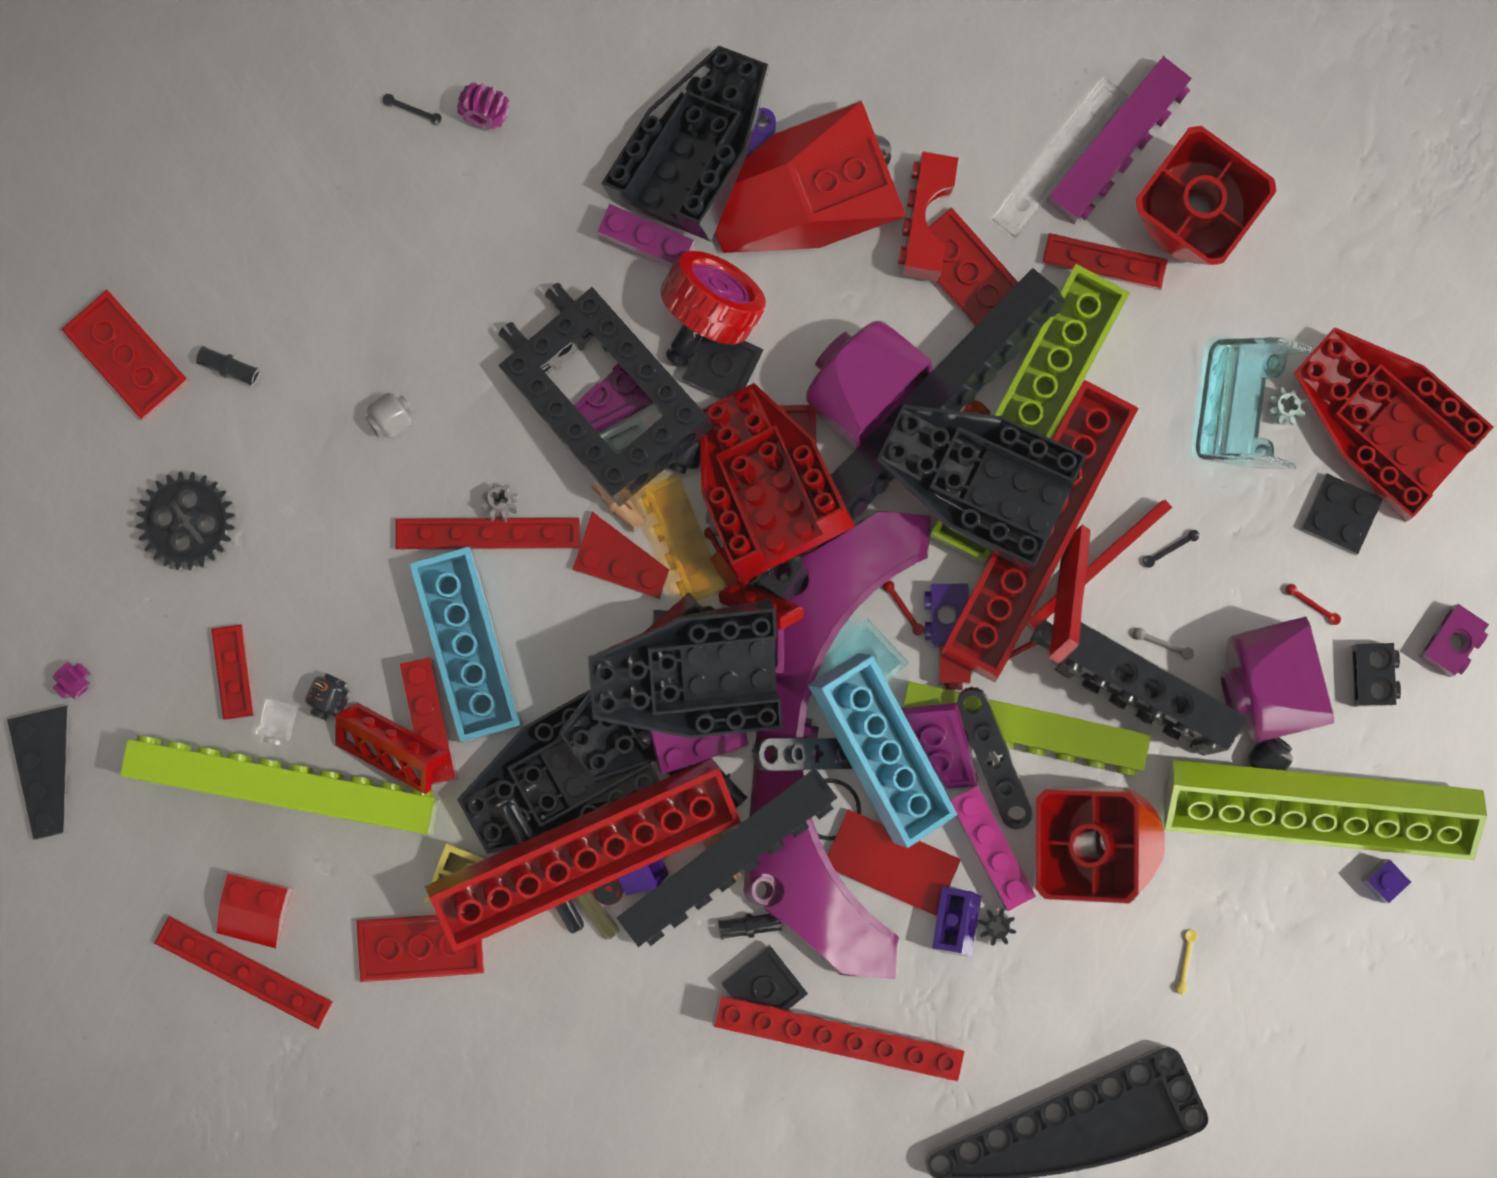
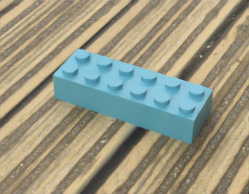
[410,547,523,744]
[808,653,958,848]

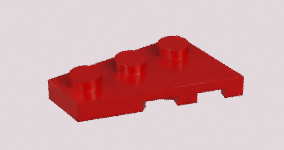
[573,511,670,599]

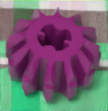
[457,83,510,130]

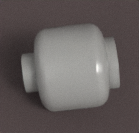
[365,393,413,438]

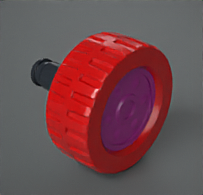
[660,251,766,367]

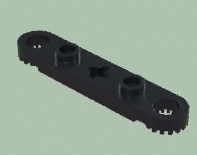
[957,686,1032,829]
[751,738,853,771]

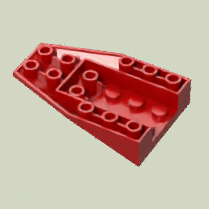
[715,100,906,253]
[1293,327,1494,522]
[700,383,855,582]

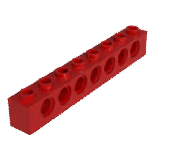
[712,994,965,1082]

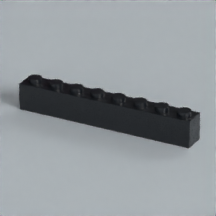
[616,768,838,948]

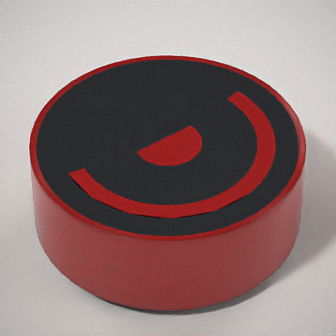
[593,879,624,905]

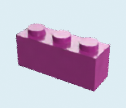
[597,204,695,269]

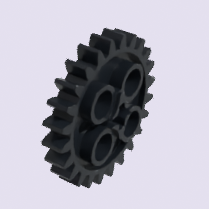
[136,471,237,571]

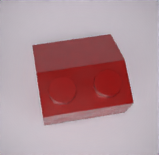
[216,873,293,949]

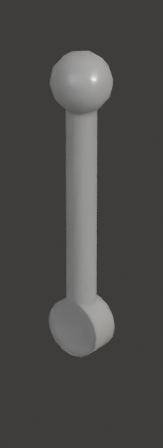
[1133,628,1194,660]

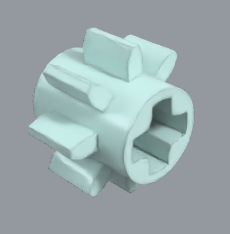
[1268,387,1307,425]

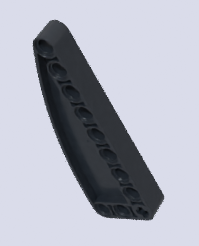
[925,1045,1209,1178]

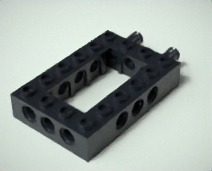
[498,283,714,507]
[1029,619,1247,756]

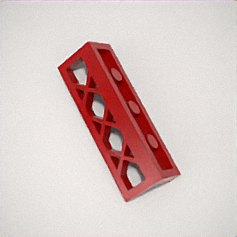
[335,702,448,794]

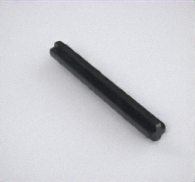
[500,800,584,934]

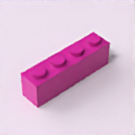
[950,786,1036,911]

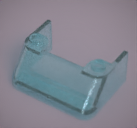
[1196,337,1312,469]

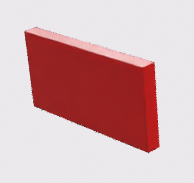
[929,207,1018,326]
[61,289,189,421]
[827,809,961,916]
[356,914,485,982]

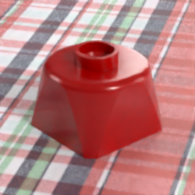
[1136,126,1277,265]
[1036,786,1165,904]

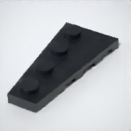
[7,705,70,840]

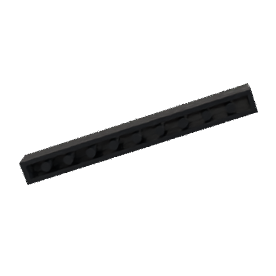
[831,268,1066,520]

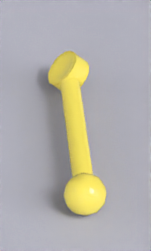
[1176,930,1197,994]

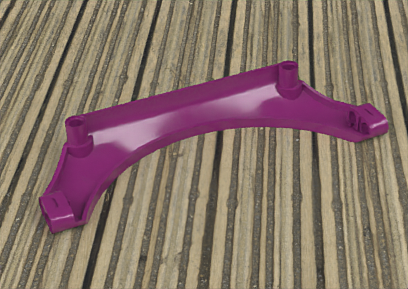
[743,511,931,979]

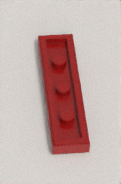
[1042,233,1168,290]

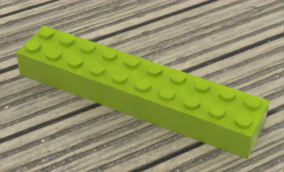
[930,264,1130,565]
[120,735,440,835]
[1164,760,1487,860]

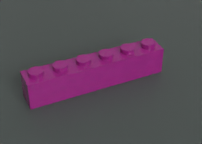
[1046,56,1192,224]

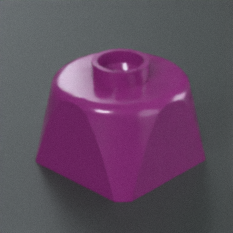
[806,320,932,451]
[1220,616,1334,742]

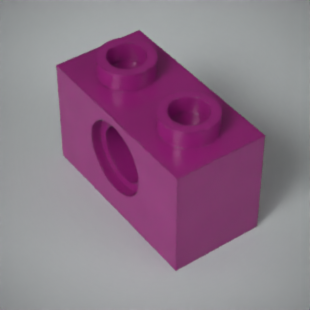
[1419,604,1489,677]

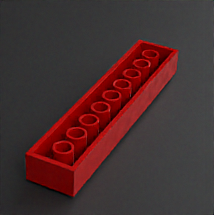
[940,379,1139,683]
[424,758,741,953]

